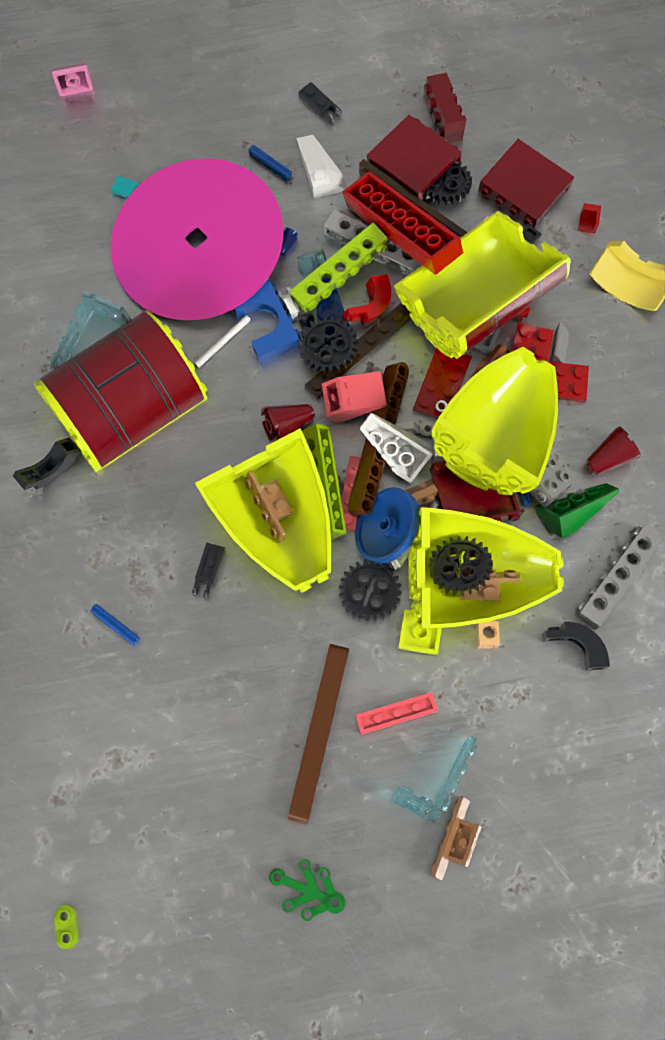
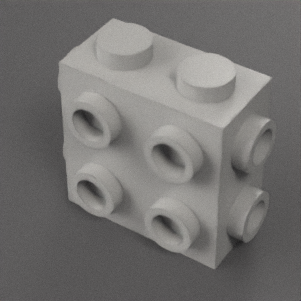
[530,454,576,508]

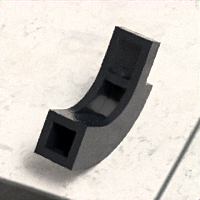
[13,437,81,490]
[542,621,610,671]

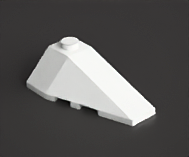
[296,135,347,199]
[360,413,433,483]

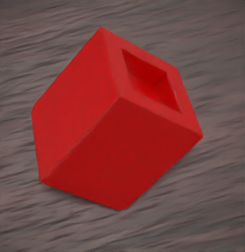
[578,203,601,233]

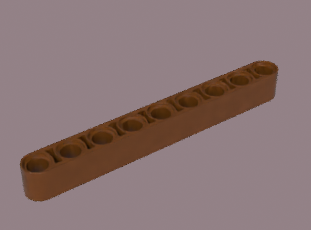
[348,362,409,516]
[287,644,349,825]

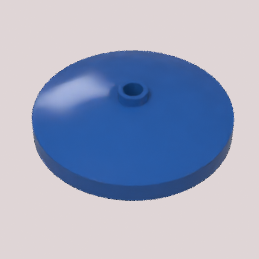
[355,487,420,564]

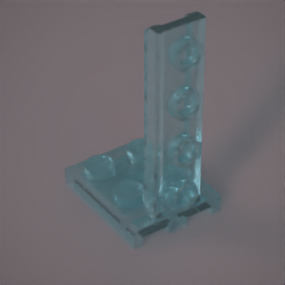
[50,290,131,369]
[390,736,477,824]

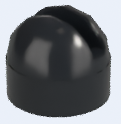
[299,313,315,328]

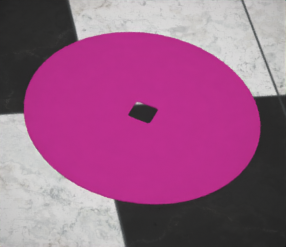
[111,158,283,321]

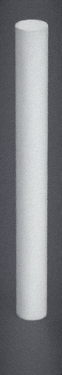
[194,315,251,368]

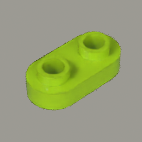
[54,905,79,949]

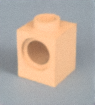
[476,621,500,649]

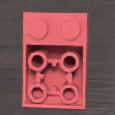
[322,371,387,424]

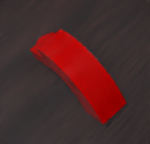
[342,274,392,326]

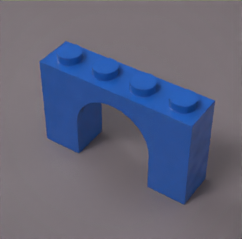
[233,279,301,364]

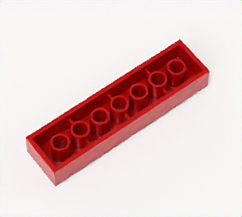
[342,171,464,275]

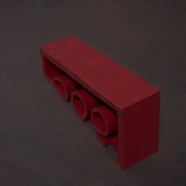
[424,73,467,143]

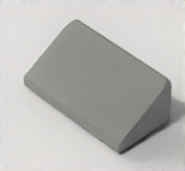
[551,323,569,363]

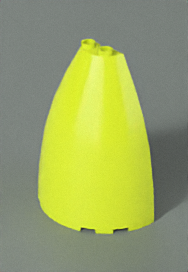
[432,347,558,495]
[195,429,331,593]
[408,507,564,628]

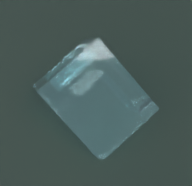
[297,249,327,275]

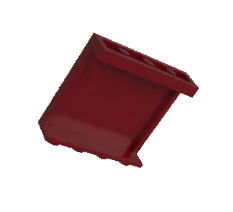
[367,115,461,200]
[478,139,575,228]
[430,460,525,522]

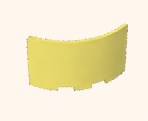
[590,241,665,311]

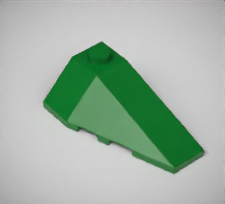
[535,483,620,538]

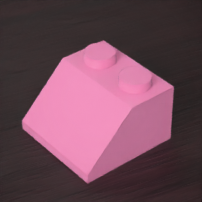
[52,62,93,97]

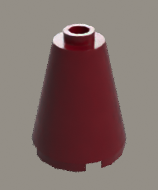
[261,404,315,443]
[585,426,641,475]

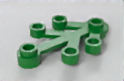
[269,859,346,921]

